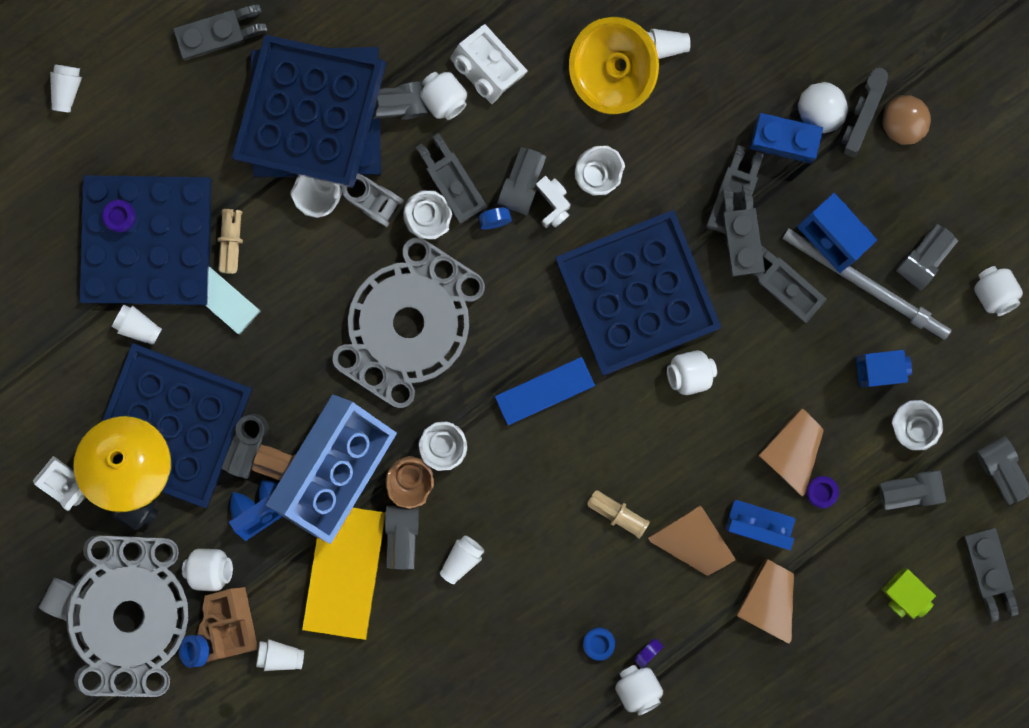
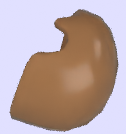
[882,95,931,145]
[385,456,434,509]

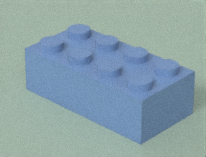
[266,394,397,544]

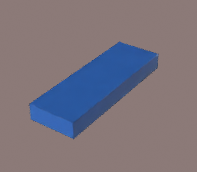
[495,357,595,425]

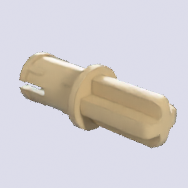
[217,209,243,274]
[587,490,650,539]

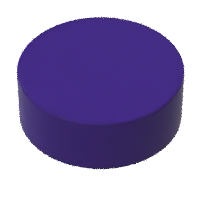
[102,200,136,233]
[806,476,839,508]
[634,638,664,668]

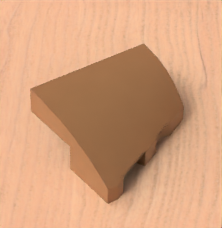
[758,408,824,497]
[648,505,736,576]
[736,558,794,644]
[198,587,258,662]

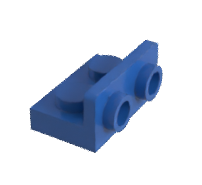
[725,500,795,551]

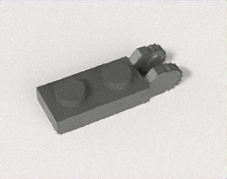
[174,5,267,61]
[841,67,889,158]
[416,133,487,224]
[706,145,764,235]
[722,183,765,277]
[751,245,827,324]
[963,527,1019,622]

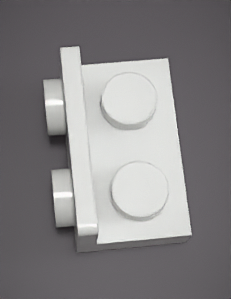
[450,24,528,104]

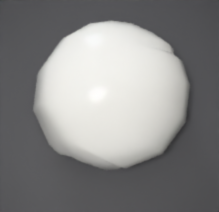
[798,82,848,133]
[575,146,625,196]
[291,175,342,218]
[403,191,452,239]
[892,400,943,450]
[419,421,467,471]

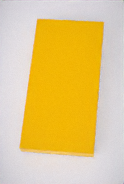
[302,507,386,640]

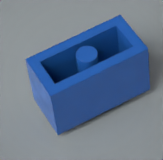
[749,113,823,163]
[797,193,877,273]
[855,350,912,388]

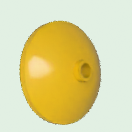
[569,17,659,114]
[74,416,171,512]

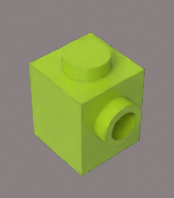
[881,567,936,619]

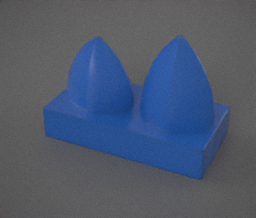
[229,479,283,541]

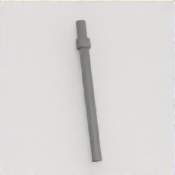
[782,228,952,340]

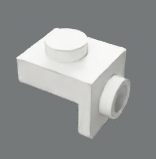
[536,176,571,228]
[33,456,85,511]

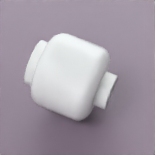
[420,72,467,120]
[974,266,1023,316]
[667,350,717,395]
[182,549,233,591]
[615,665,663,715]

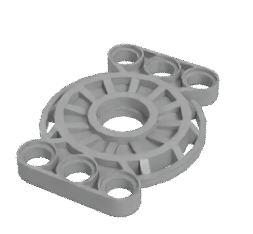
[333,238,485,408]
[66,535,189,697]

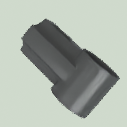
[372,82,428,120]
[497,147,546,216]
[895,224,958,291]
[221,414,269,479]
[976,436,1029,505]
[879,470,946,510]
[385,505,419,570]

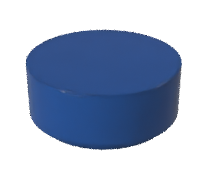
[478,207,512,230]
[583,627,615,660]
[179,635,209,668]

